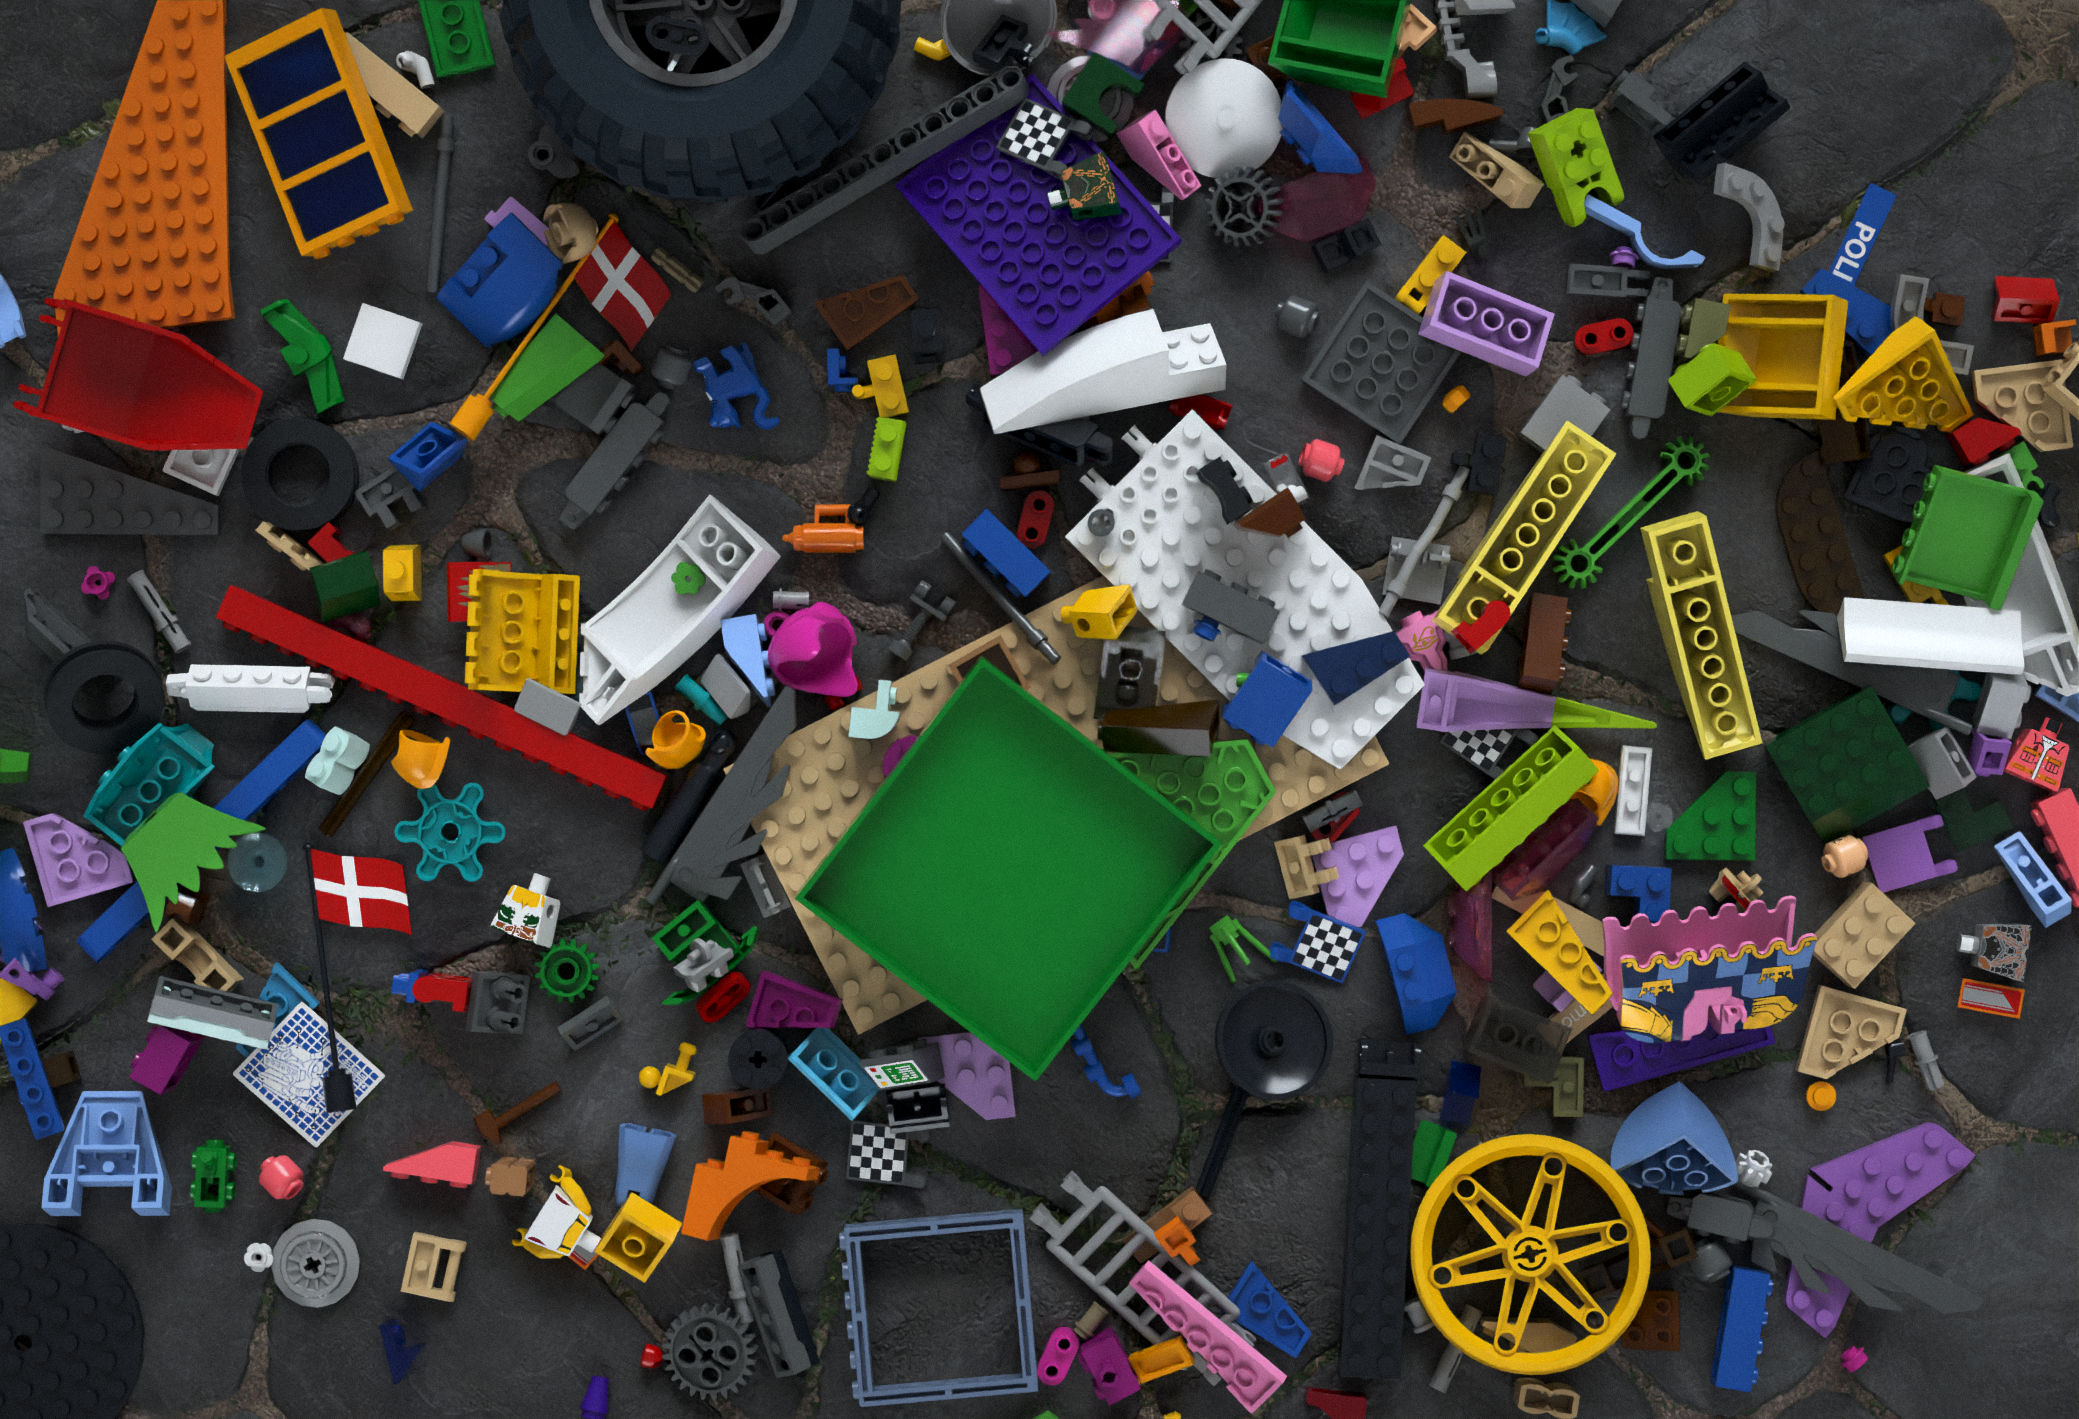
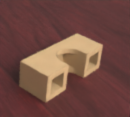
[151,918,244,992]

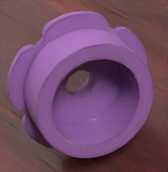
[1609,246,1639,270]

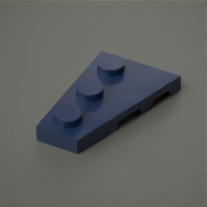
[1301,631,1410,706]

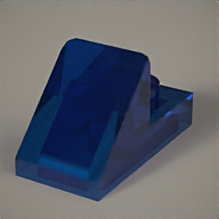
[1439,1060,1481,1125]
[379,1319,426,1384]

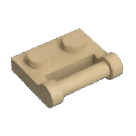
[401,1232,467,1302]

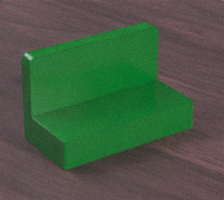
[1411,1120,1457,1187]

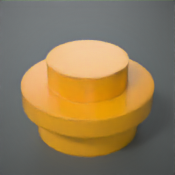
[1806,1081,1836,1111]

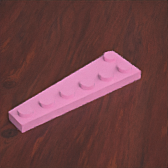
[1129,1260,1287,1414]

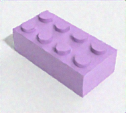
[1418,271,1555,377]

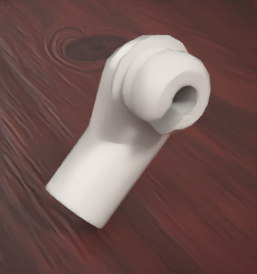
[396,51,435,89]

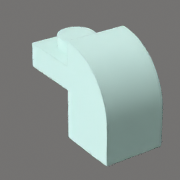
[848,680,901,739]

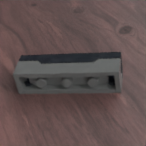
[737,1250,820,1378]

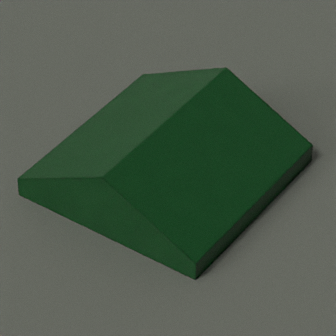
[309,551,380,623]

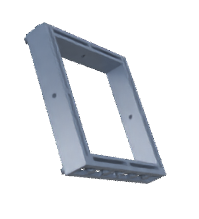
[839,1209,1038,1407]

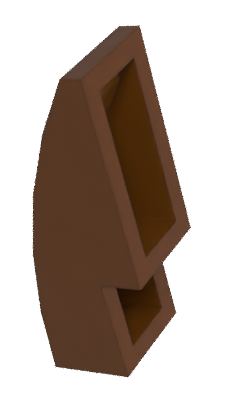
[1405,98,1504,135]

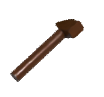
[473,1081,562,1144]

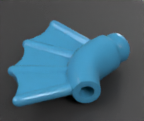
[1535,0,1607,56]

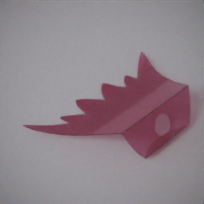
[1046,0,1186,74]

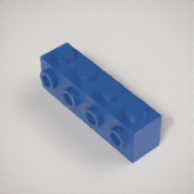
[1710,1265,1773,1393]

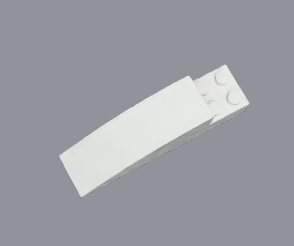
[980,309,1227,434]

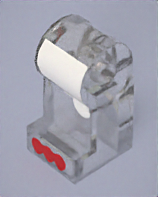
[1262,451,1311,507]

